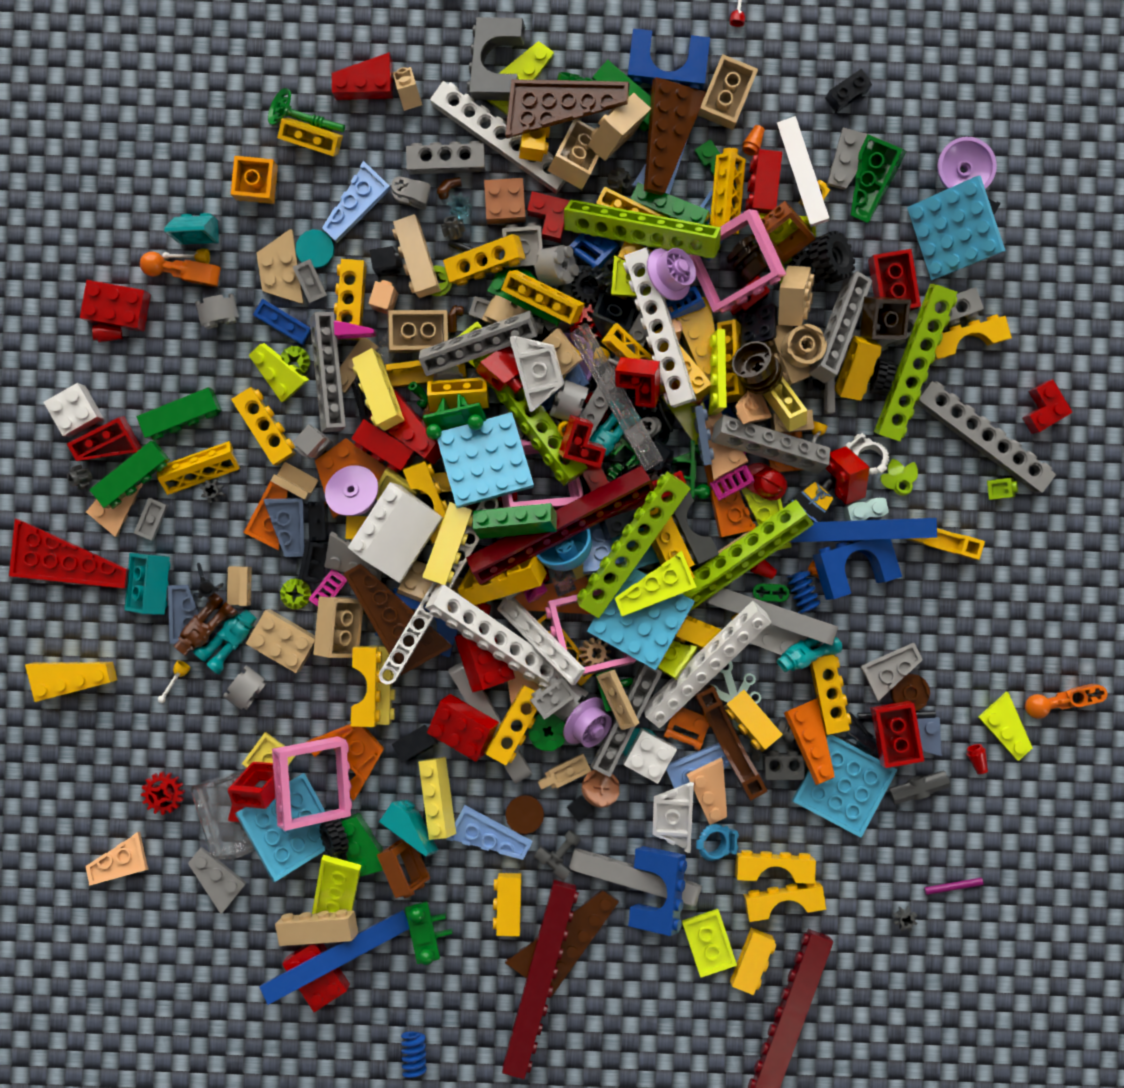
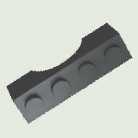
[663,492,719,565]

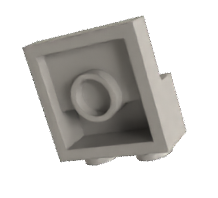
[502,223,543,269]

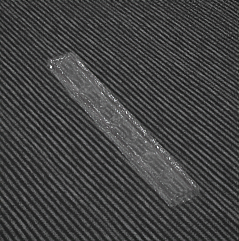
[570,323,663,471]

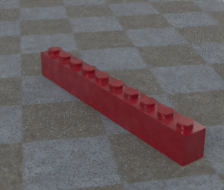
[466,465,654,585]
[502,879,579,1079]
[748,929,833,1088]

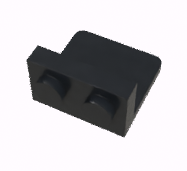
[741,303,777,347]

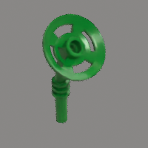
[268,88,345,132]

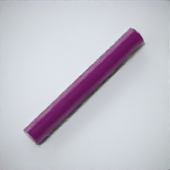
[924,878,983,895]

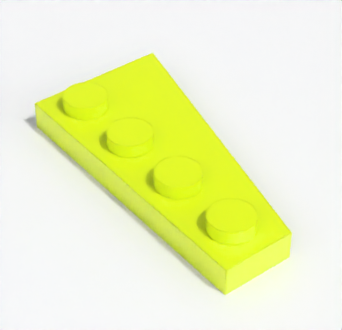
[487,41,554,115]
[709,329,727,415]
[736,480,792,550]
[615,550,697,617]

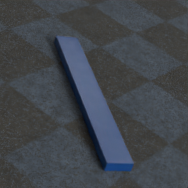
[790,518,937,542]
[259,910,409,1005]

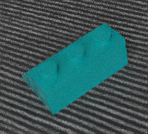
[124,553,171,615]

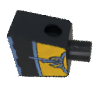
[788,477,835,522]

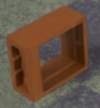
[761,201,816,263]
[377,839,430,899]

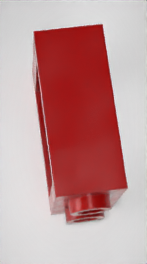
[227,762,290,809]

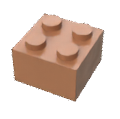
[484,178,526,224]

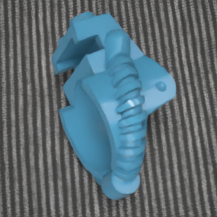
[696,824,739,861]

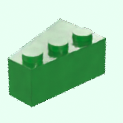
[339,813,383,877]

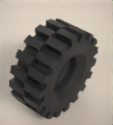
[810,231,855,284]

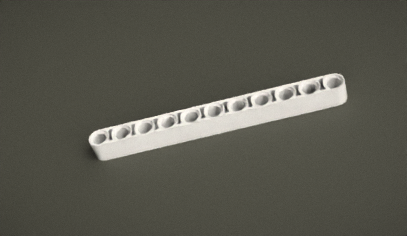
[379,498,499,684]

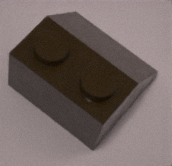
[860,296,911,339]

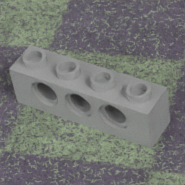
[406,141,486,175]

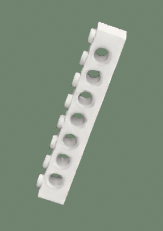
[430,81,566,195]
[623,247,696,408]
[425,585,563,690]
[644,601,771,728]

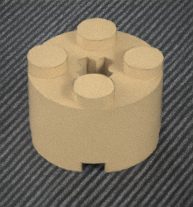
[482,295,526,325]
[781,324,827,368]

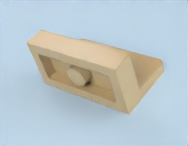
[271,462,318,500]
[227,566,252,606]

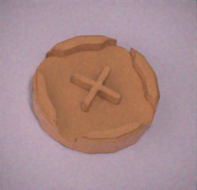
[581,770,620,808]

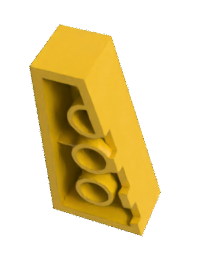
[673,296,715,381]
[457,556,547,605]
[674,615,722,650]
[25,662,118,702]

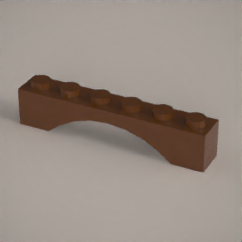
[695,685,768,801]

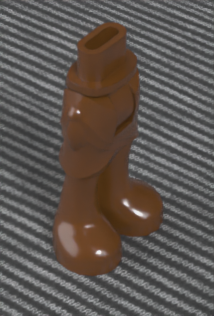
[173,592,238,657]

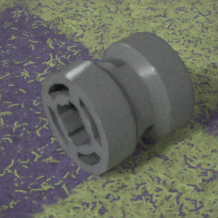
[775,718,795,744]

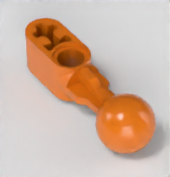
[140,251,221,287]
[1025,684,1108,719]

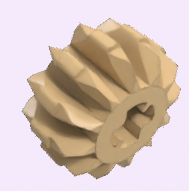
[578,638,611,667]

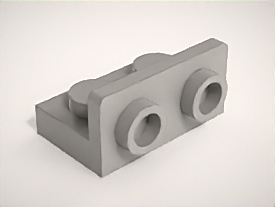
[530,676,576,720]

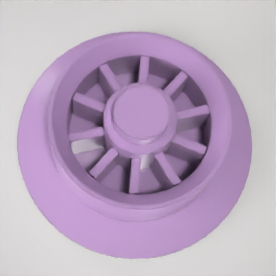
[647,248,696,301]
[325,465,378,516]
[563,697,612,748]

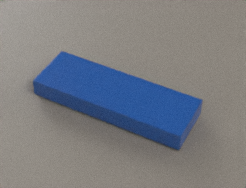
[253,299,311,346]

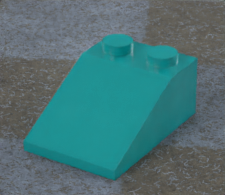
[164,213,219,245]
[379,799,438,856]

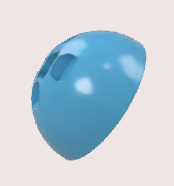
[536,528,592,571]

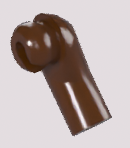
[437,177,462,200]
[447,305,464,333]

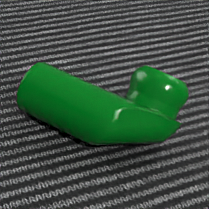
[408,382,429,409]

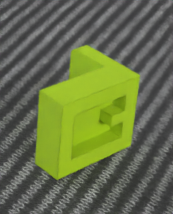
[987,478,1018,500]

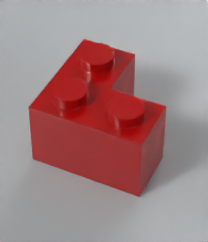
[527,191,570,243]
[615,357,660,408]
[1022,379,1073,434]
[558,415,606,468]
[825,446,870,505]

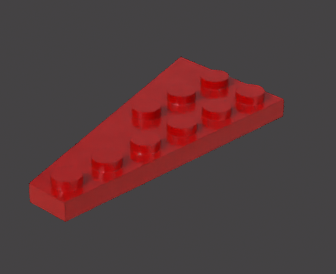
[9,519,129,588]

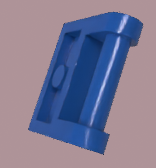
[569,233,619,269]

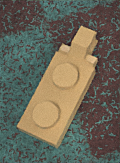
[538,753,592,790]

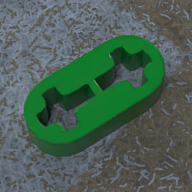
[752,583,790,602]

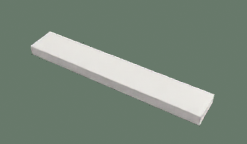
[777,116,830,227]
[497,597,586,685]

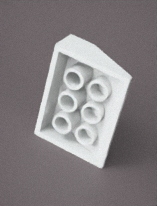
[348,482,443,583]

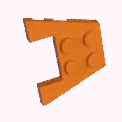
[315,438,387,518]
[305,723,385,800]

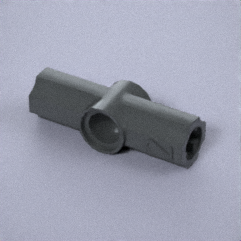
[888,770,950,805]

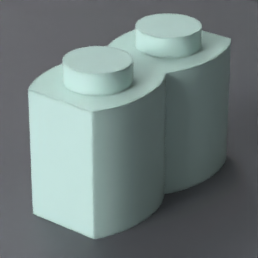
[843,498,889,521]

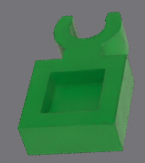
[694,139,720,177]
[605,463,624,482]

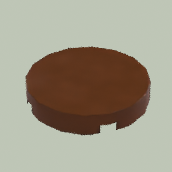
[890,673,930,711]
[505,794,544,834]

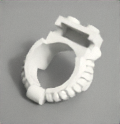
[845,433,889,475]

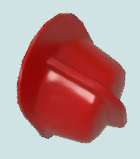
[742,463,787,501]

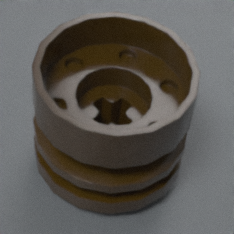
[725,234,769,284]
[732,341,783,394]

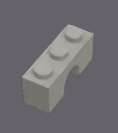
[293,424,333,459]

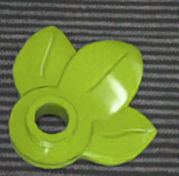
[880,459,918,496]

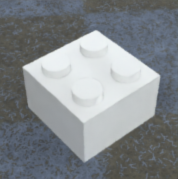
[44,383,104,438]
[623,728,677,784]

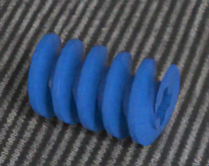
[786,571,821,614]
[401,1031,427,1078]

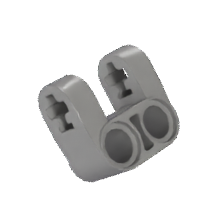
[391,176,431,210]

